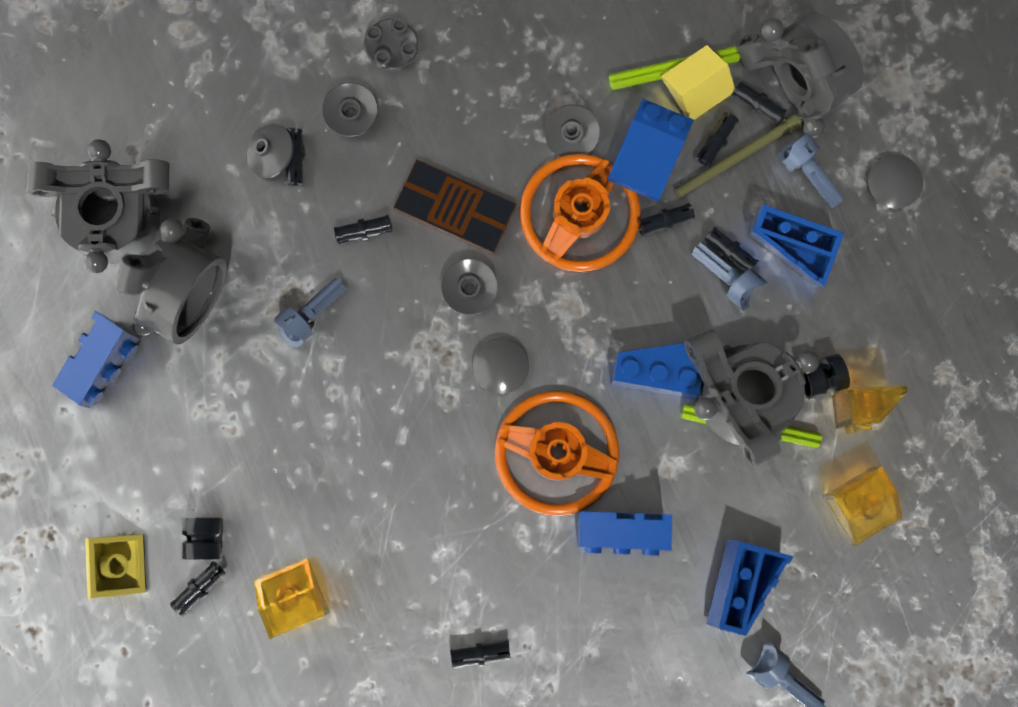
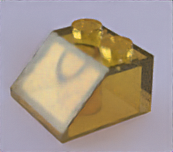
[832,385,907,434]
[823,466,903,546]
[254,559,330,639]

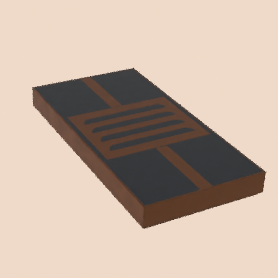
[393,159,517,255]

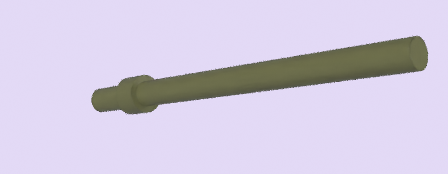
[674,114,804,198]

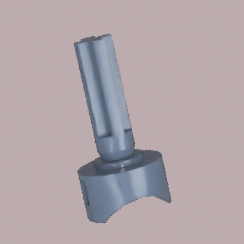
[778,133,844,208]
[692,241,768,311]
[274,278,347,348]
[746,642,826,707]

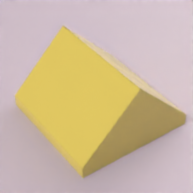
[660,45,735,120]
[86,534,146,599]

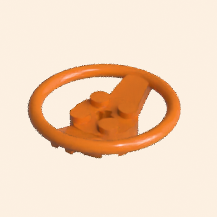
[520,154,641,272]
[495,391,620,516]

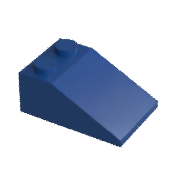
[607,98,694,202]

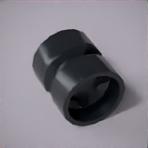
[803,353,850,400]
[181,518,221,560]

